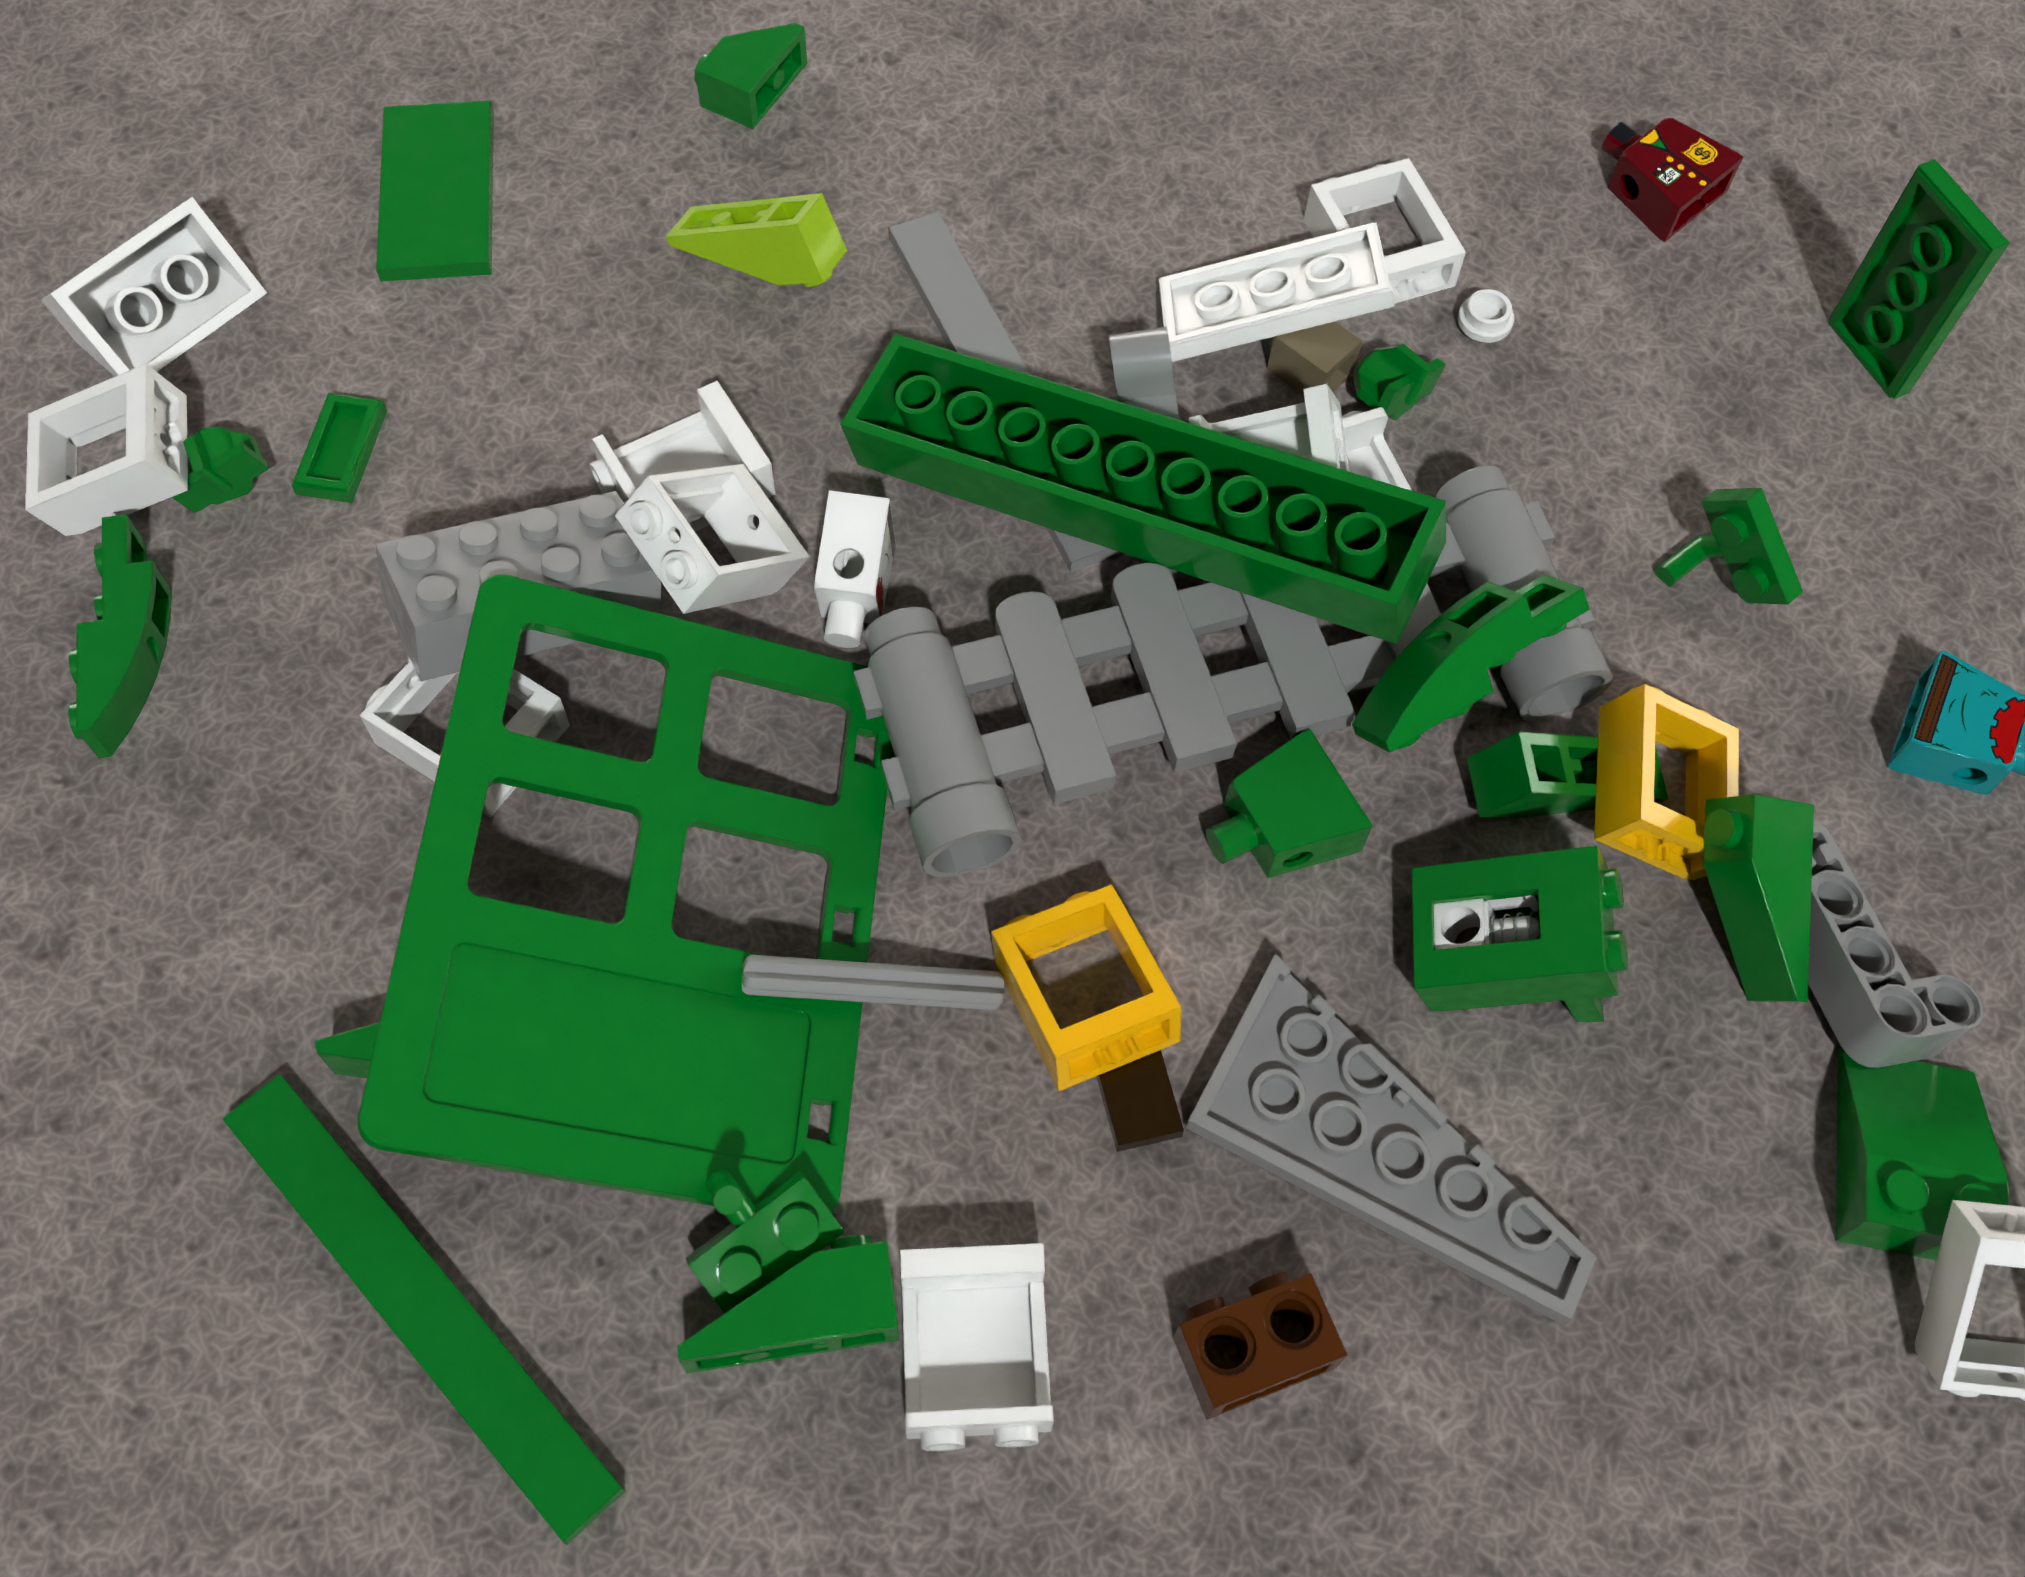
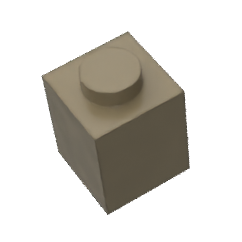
[1267,322,1362,395]

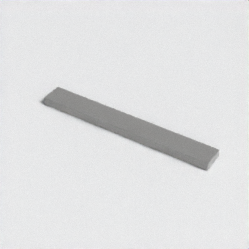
[889,211,1123,573]

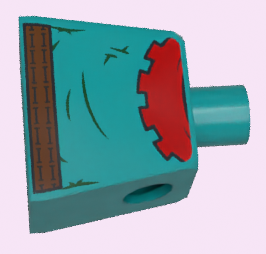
[1887,650,2025,795]

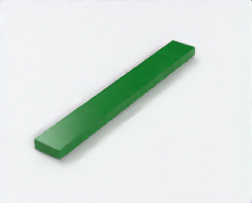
[222,1074,625,1545]

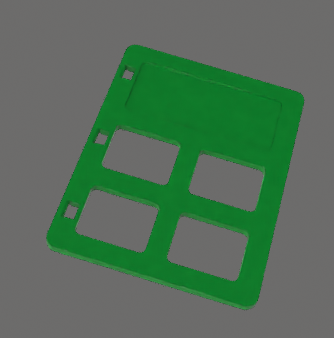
[357,574,892,1212]

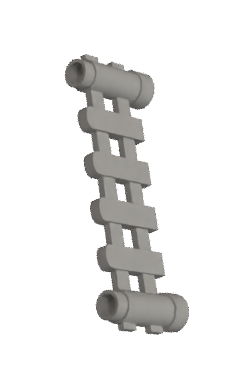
[854,466,1613,877]

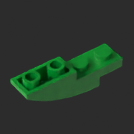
[68,514,172,758]
[1352,574,1590,753]

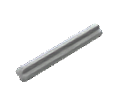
[741,955,1005,1010]

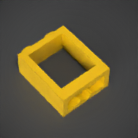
[1594,684,1739,880]
[991,884,1181,1092]

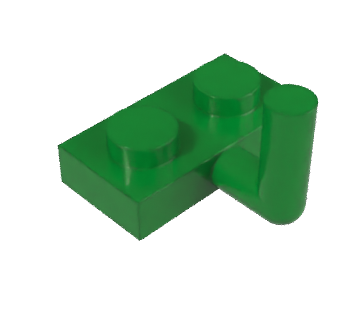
[1655,488,1803,605]
[686,1170,845,1313]

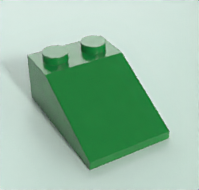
[1836,1047,2009,1261]

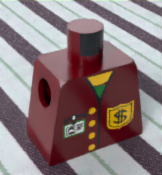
[1602,118,1743,243]

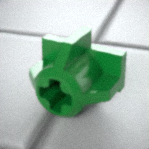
[1353,344,1446,420]
[171,427,269,513]

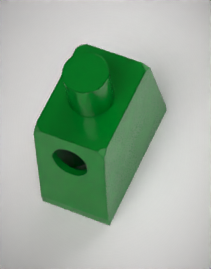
[1206,729,1373,878]

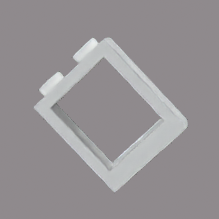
[1304,158,1466,304]
[25,364,188,536]
[615,464,810,614]
[359,658,570,817]
[1915,1200,2025,1401]

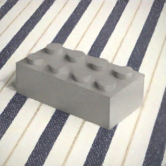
[376,491,661,681]

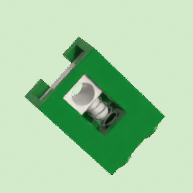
[1412,845,1628,1022]

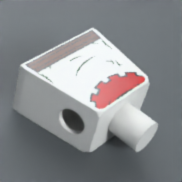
[814,490,896,648]

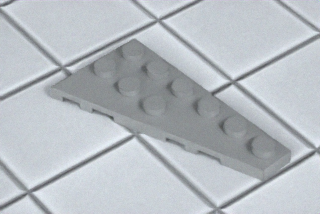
[1186,953,1597,1325]

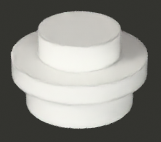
[1458,289,1514,343]

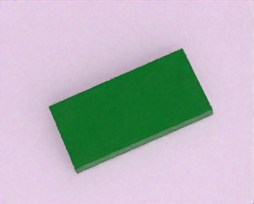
[376,100,494,282]
[1828,159,2010,399]

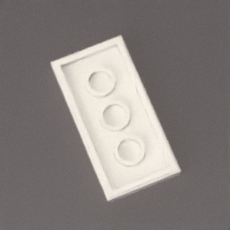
[1159,222,1395,362]

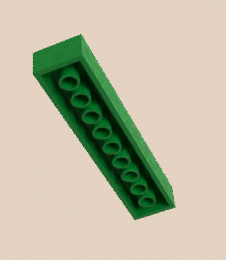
[840,334,1446,644]

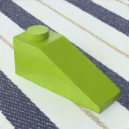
[665,193,847,287]

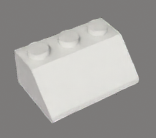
[41,197,267,376]

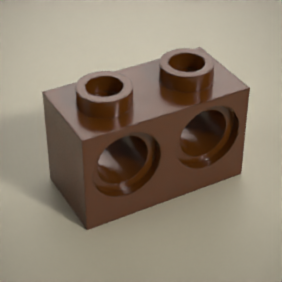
[1173,1272,1347,1420]

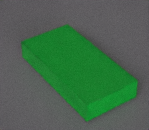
[291,393,387,503]

